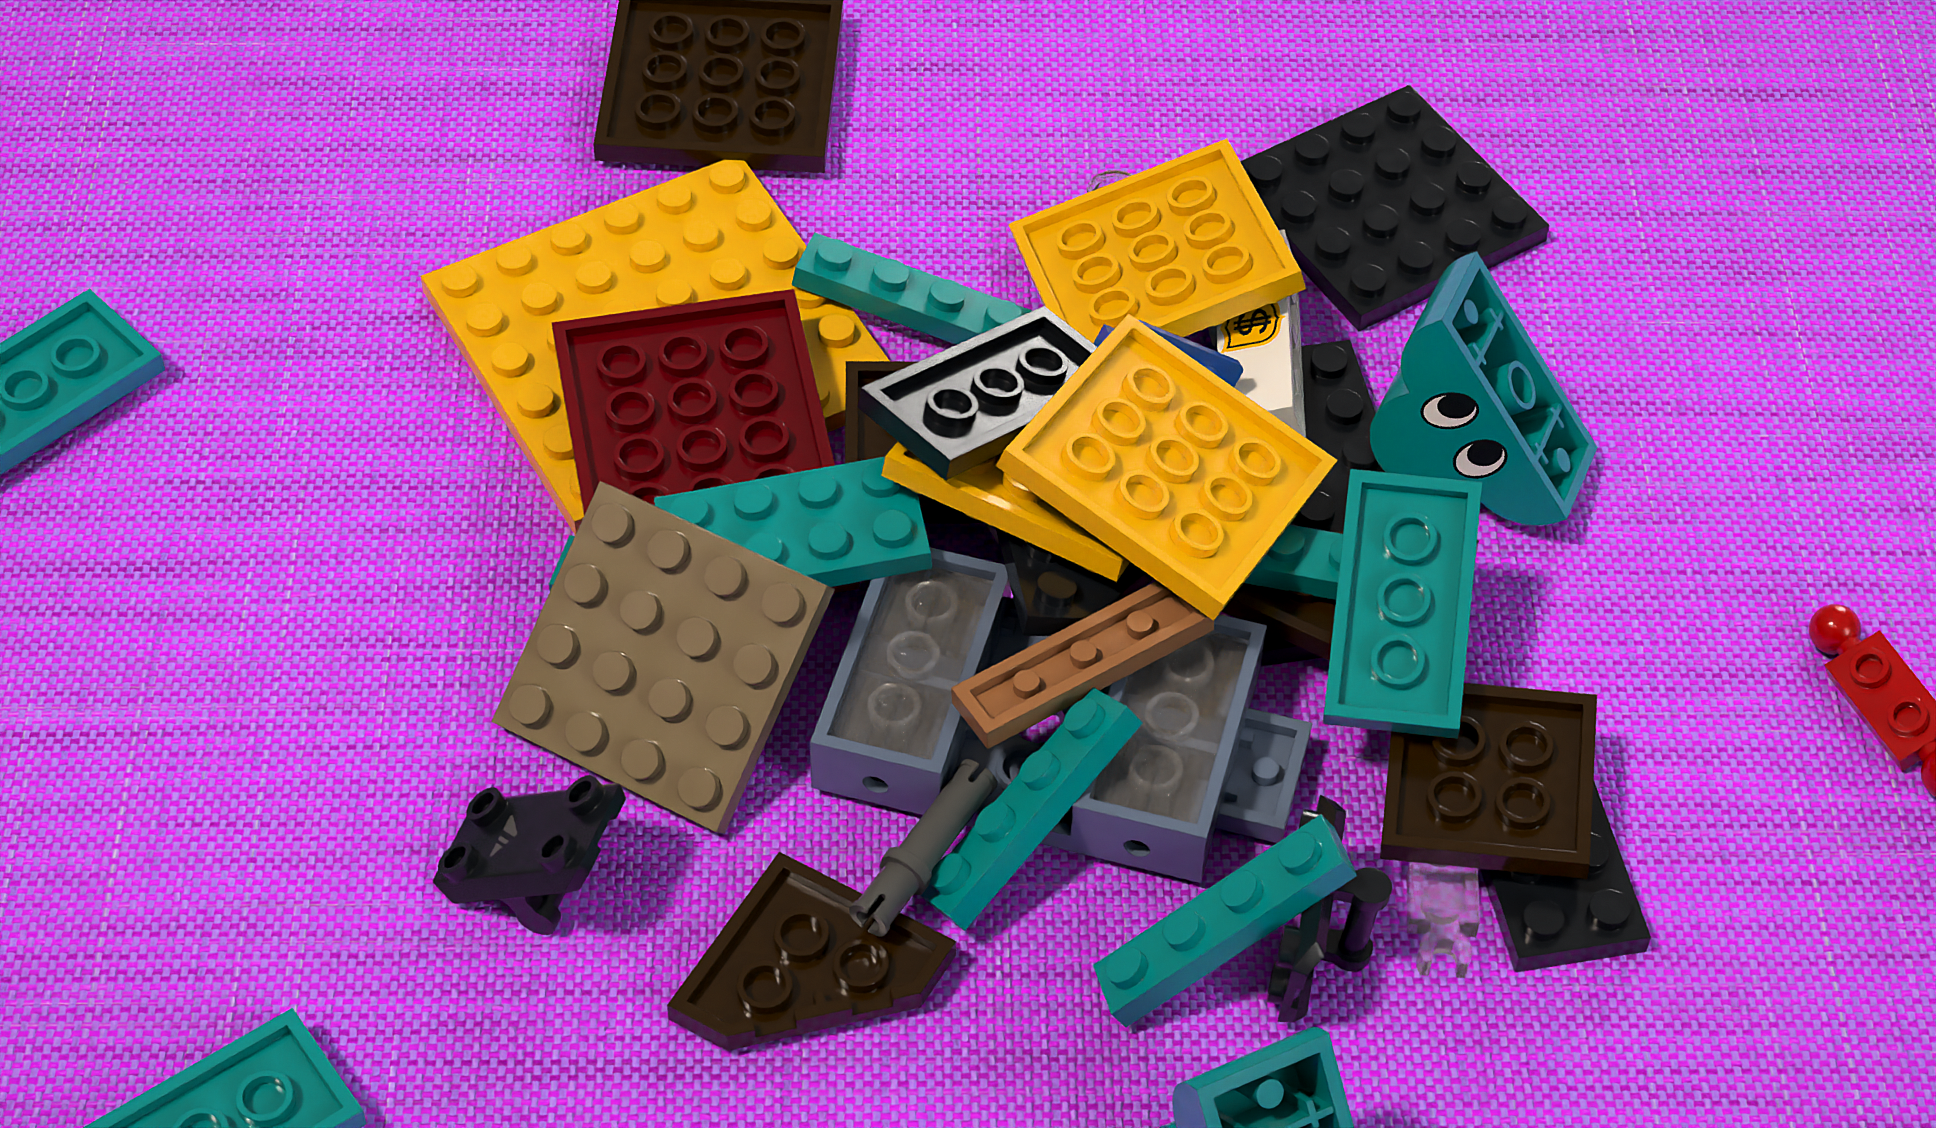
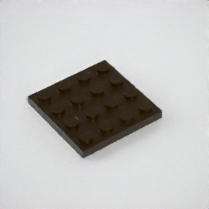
[593,0,844,173]

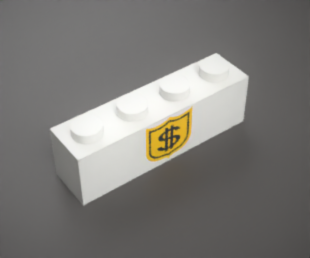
[1208,230,1306,438]

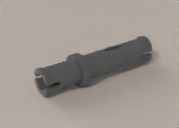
[849,759,997,937]

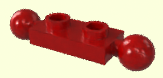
[1809,604,1936,797]

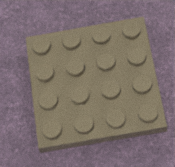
[491,481,835,833]

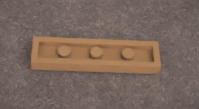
[951,581,1214,749]

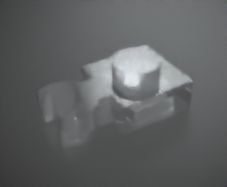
[1406,862,1480,978]

